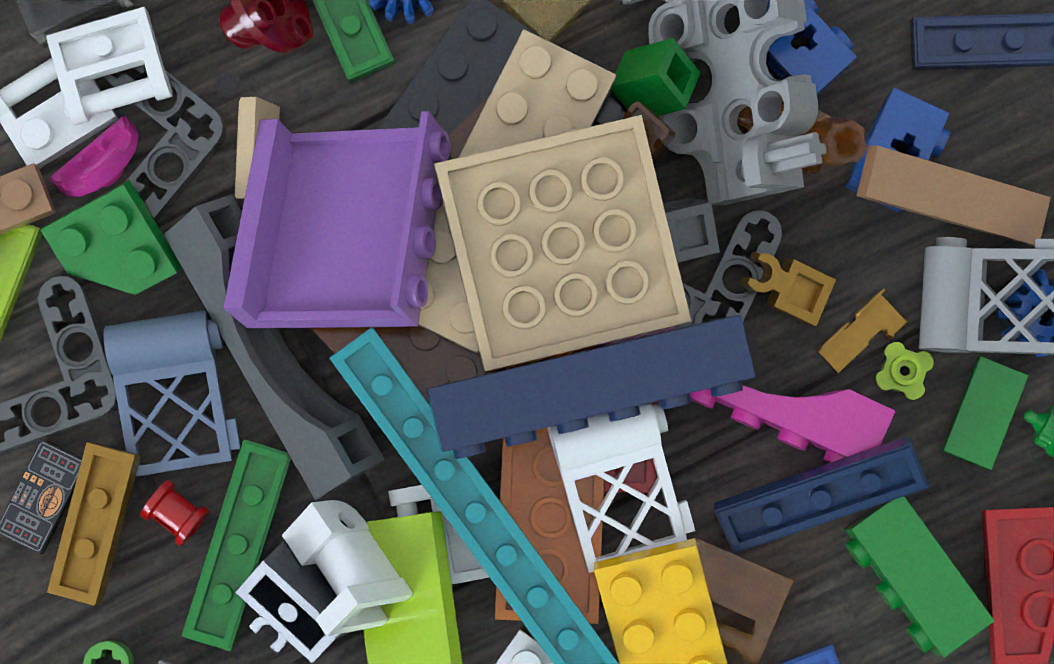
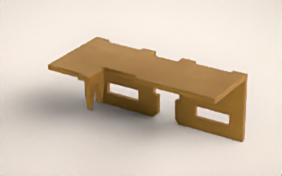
[816,288,907,373]

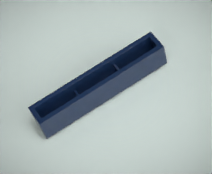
[426,315,756,459]

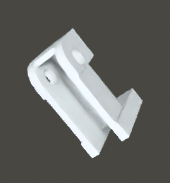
[282,500,413,636]

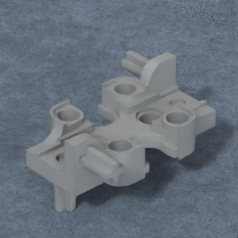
[622,0,826,206]

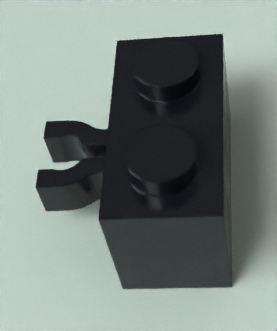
[235,540,339,663]

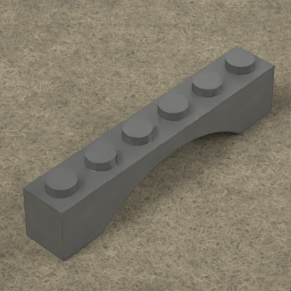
[164,194,385,501]

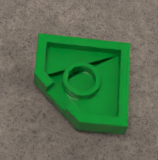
[40,180,182,295]

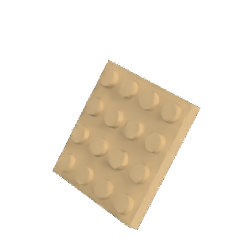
[434,115,692,372]

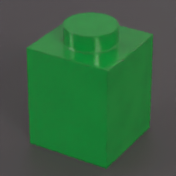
[611,38,700,116]

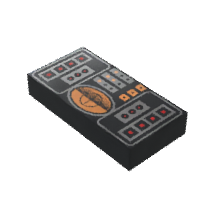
[0,439,82,554]

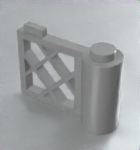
[919,237,1054,355]

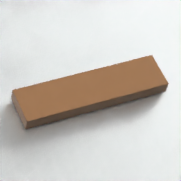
[857,146,1051,246]

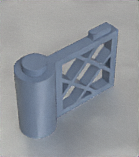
[103,310,241,477]

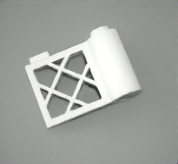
[547,401,695,573]

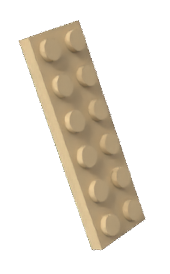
[418,29,616,354]

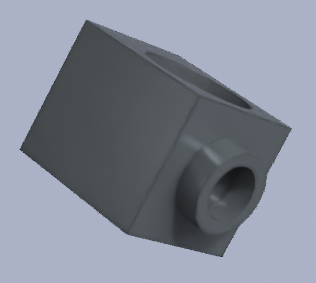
[663,197,720,263]

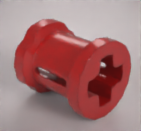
[140,479,210,547]

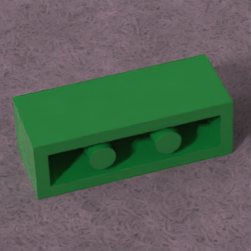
[844,496,994,658]

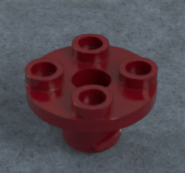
[220,0,314,53]

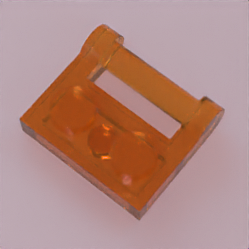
[696,539,793,664]

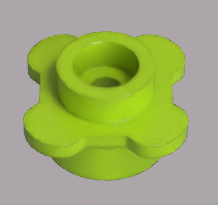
[875,342,934,400]

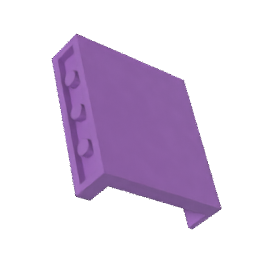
[224,111,450,328]

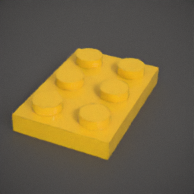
[594,538,728,664]

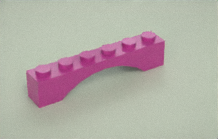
[593,326,895,463]

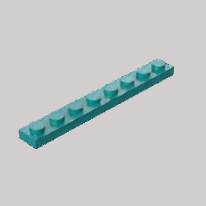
[329,327,619,664]

